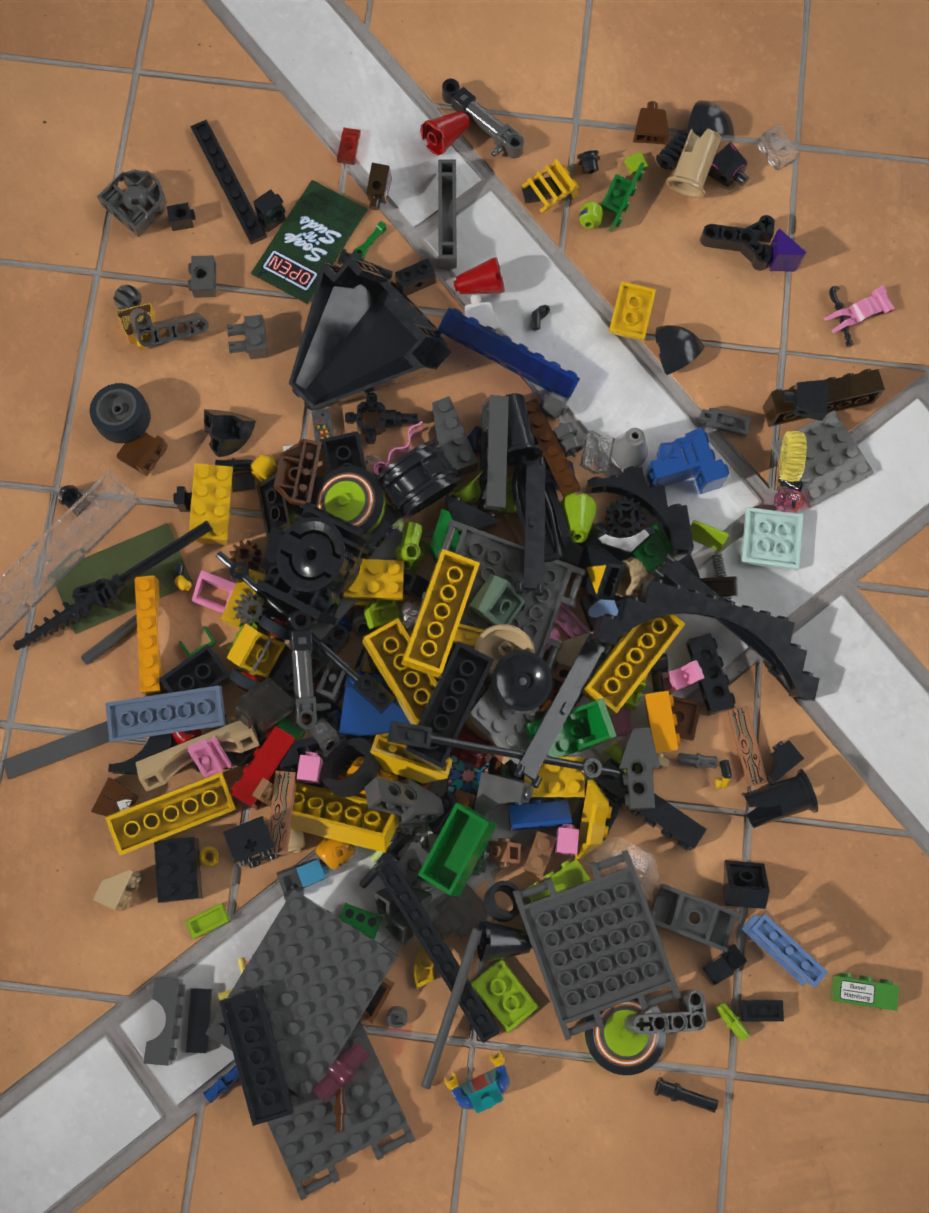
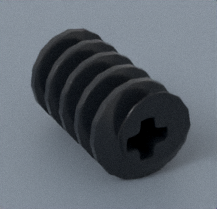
[656,130,688,169]

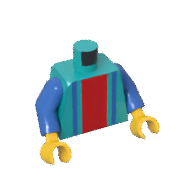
[444,1050,510,1113]

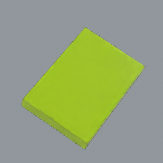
[471,959,539,1033]

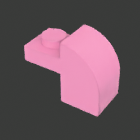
[662,660,705,694]

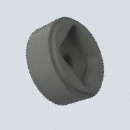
[387,1006,407,1028]

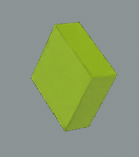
[624,152,648,176]

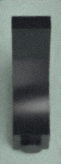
[585,522,656,562]
[108,734,175,775]

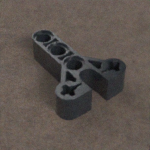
[700,215,775,271]

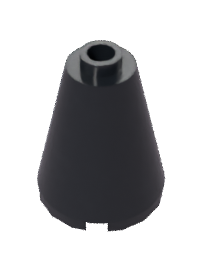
[477,921,533,962]

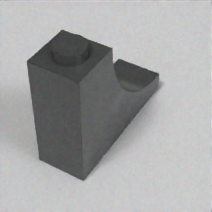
[474,772,533,820]

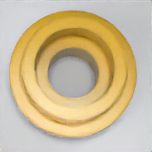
[199,847,220,867]

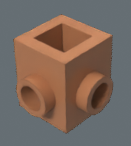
[489,838,521,867]

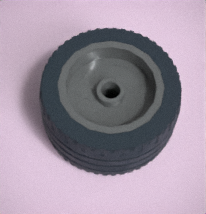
[89,383,151,444]

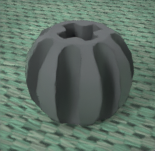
[113,285,142,310]

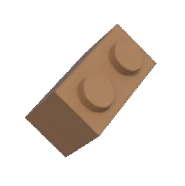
[523,831,557,877]

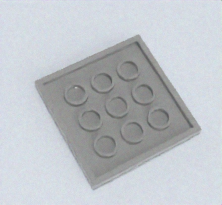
[770,410,874,508]
[467,682,544,765]

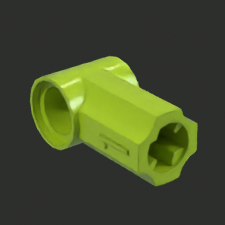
[395,522,423,562]

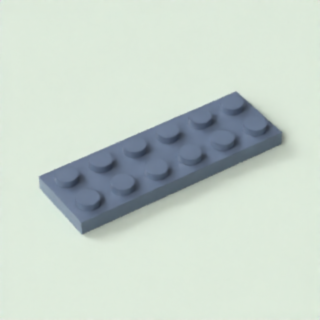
[105,686,226,742]

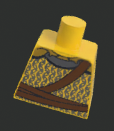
[116,303,155,350]

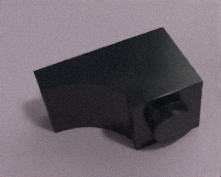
[766,740,804,785]

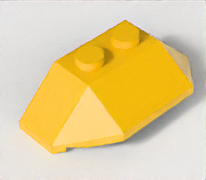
[370,733,453,783]
[575,778,612,859]

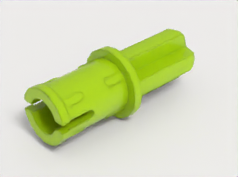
[715,1002,750,1041]

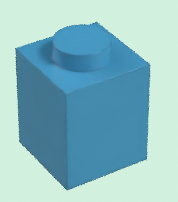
[296,859,329,888]

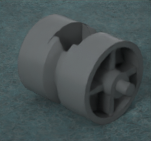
[553,422,584,457]

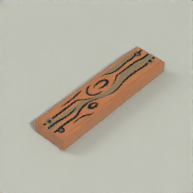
[727,706,767,787]
[269,771,297,855]

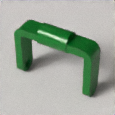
[179,626,215,657]

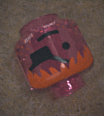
[774,488,804,513]

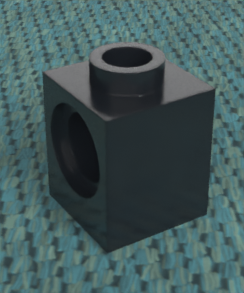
[167,202,196,231]

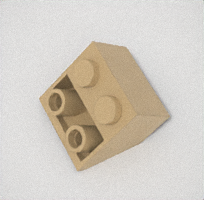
[93,870,142,911]

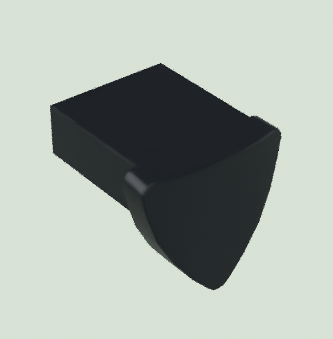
[58,485,90,516]

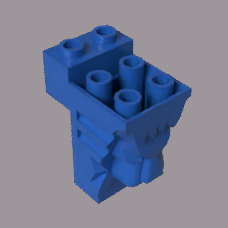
[646,427,729,494]

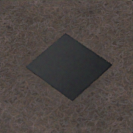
[232,472,255,492]

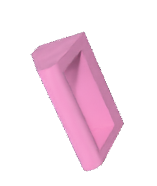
[192,570,236,613]

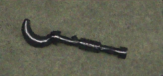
[829,286,854,347]

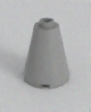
[611,428,648,469]

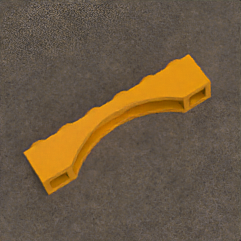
[135,576,164,695]

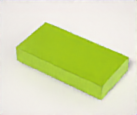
[185,902,231,940]

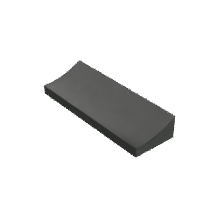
[479,395,509,513]

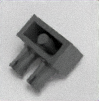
[227,314,268,359]

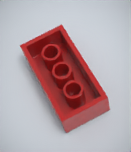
[231,726,297,810]

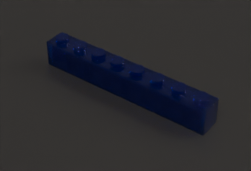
[438,307,580,401]

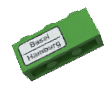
[831,972,899,1011]

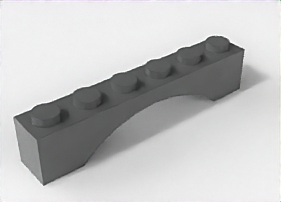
[438,159,457,269]

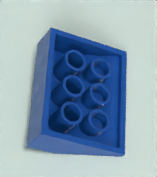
[339,671,411,737]

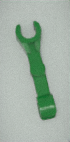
[353,221,387,260]

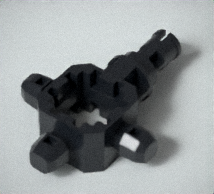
[345,392,418,444]

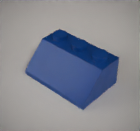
[508,797,572,831]

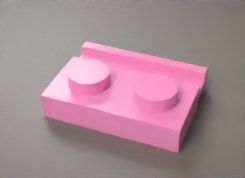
[188,736,232,778]

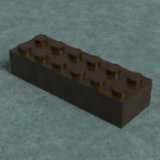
[763,369,885,427]

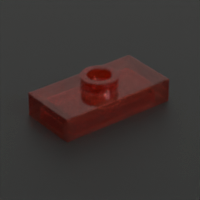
[337,127,361,165]

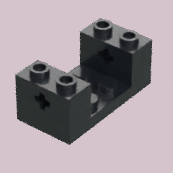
[223,816,280,869]

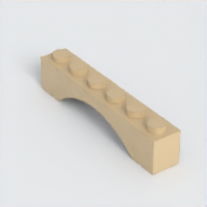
[136,717,259,792]

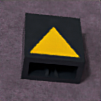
[574,545,625,600]

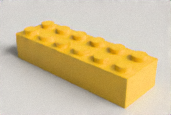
[401,549,480,678]
[581,614,685,716]
[362,618,437,725]
[105,772,236,856]
[270,782,399,853]

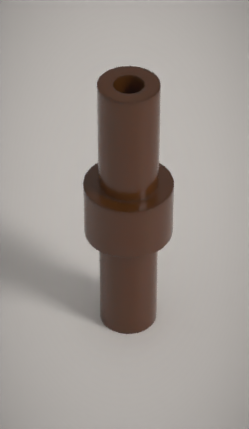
[334,1087,346,1133]

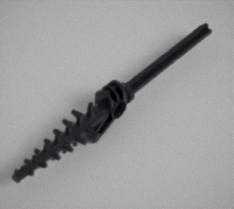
[13,521,213,650]

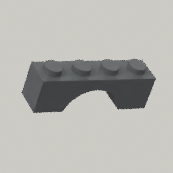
[143,977,185,1066]

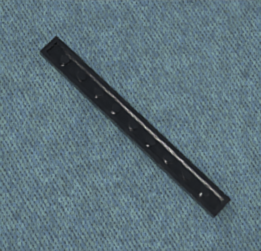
[374,856,500,1043]

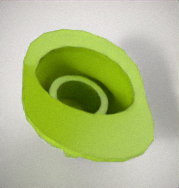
[449,470,484,505]

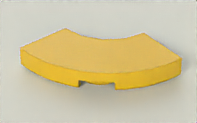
[413,946,435,988]

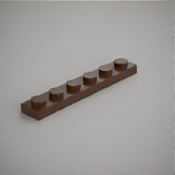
[525,399,580,497]

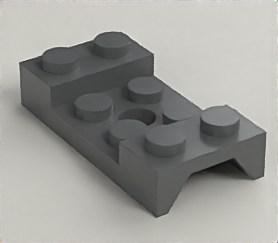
[651,884,740,952]

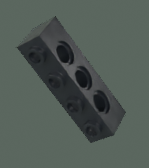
[686,633,736,716]

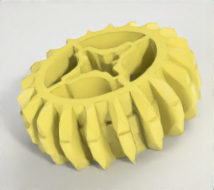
[779,431,807,482]

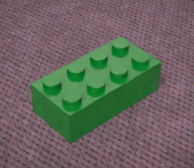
[418,803,497,896]

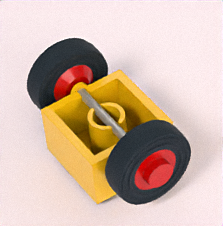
[227,615,290,694]

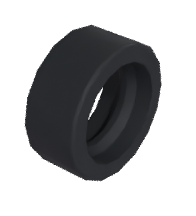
[483,881,524,922]

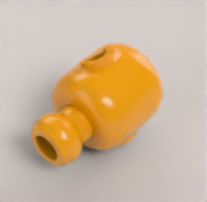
[315,838,356,870]

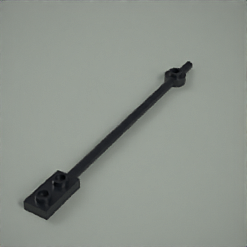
[216,551,396,714]
[387,721,620,778]

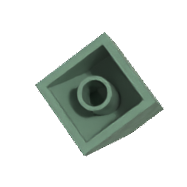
[469,574,526,626]

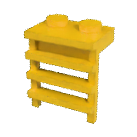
[522,158,579,214]

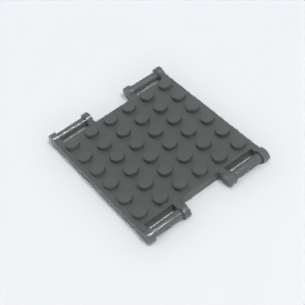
[410,520,587,671]
[513,850,681,1040]
[267,1020,416,1200]

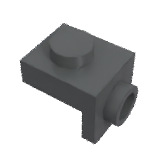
[277,865,304,901]

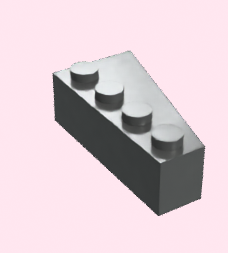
[432,396,478,477]

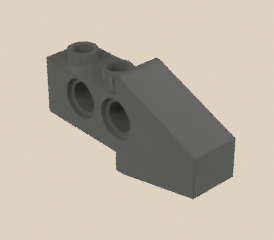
[618,727,660,810]
[365,777,444,824]

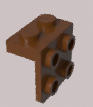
[117,432,168,477]

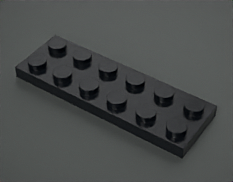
[219,988,294,1126]

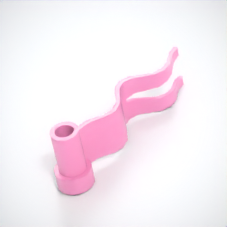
[824,286,895,334]
[373,421,423,484]

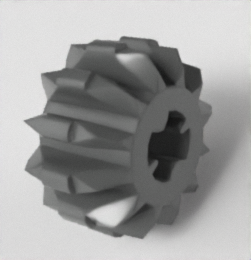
[233,592,267,625]

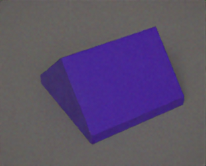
[769,228,806,272]

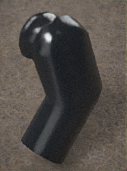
[532,305,550,330]

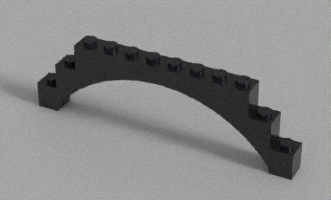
[591,578,820,701]

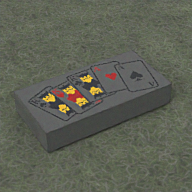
[311,408,334,447]

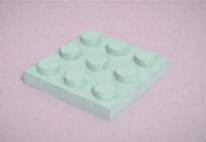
[741,507,803,570]

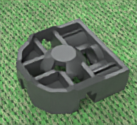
[97,169,167,237]

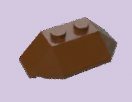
[274,438,322,505]

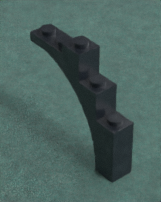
[586,466,694,556]

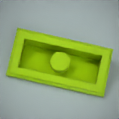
[690,520,729,551]

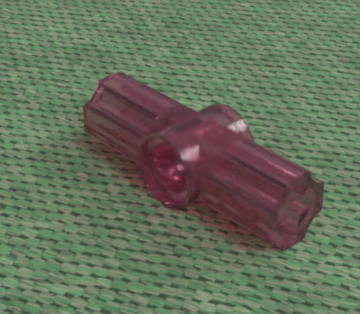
[313,1042,370,1103]

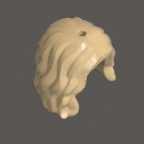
[615,557,648,597]

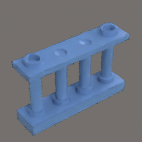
[742,914,828,988]

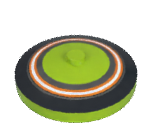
[310,466,386,538]
[584,995,666,1075]

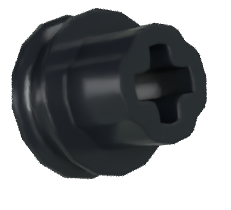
[577,150,600,174]

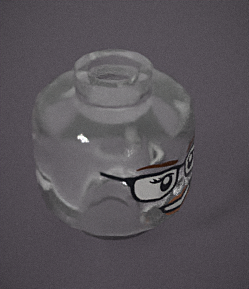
[398,601,421,629]

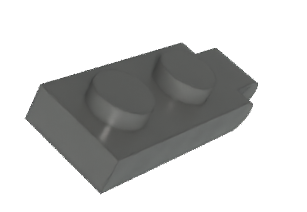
[699,408,751,437]

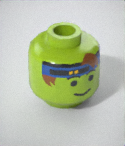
[579,201,603,229]

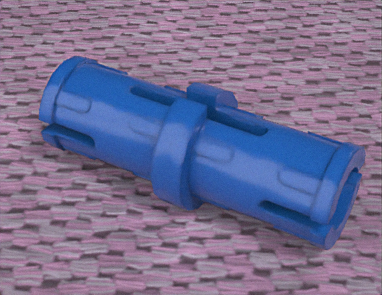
[203,1065,240,1103]

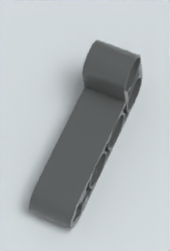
[130,308,209,347]
[625,989,707,1034]

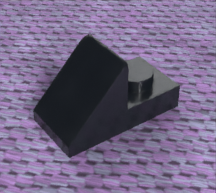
[702,944,747,985]

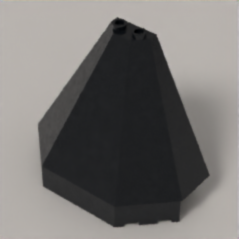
[289,251,452,410]

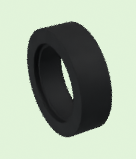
[321,738,381,798]

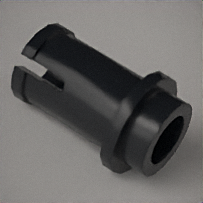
[778,477,804,494]

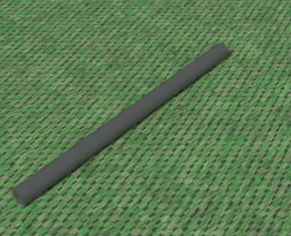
[421,928,482,1089]

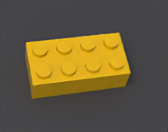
[189,463,233,546]

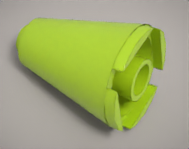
[560,493,597,543]

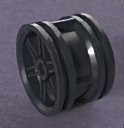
[377,439,463,519]

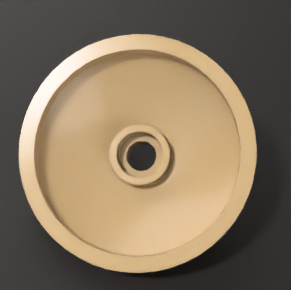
[475,624,535,677]

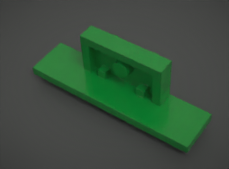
[601,162,645,232]

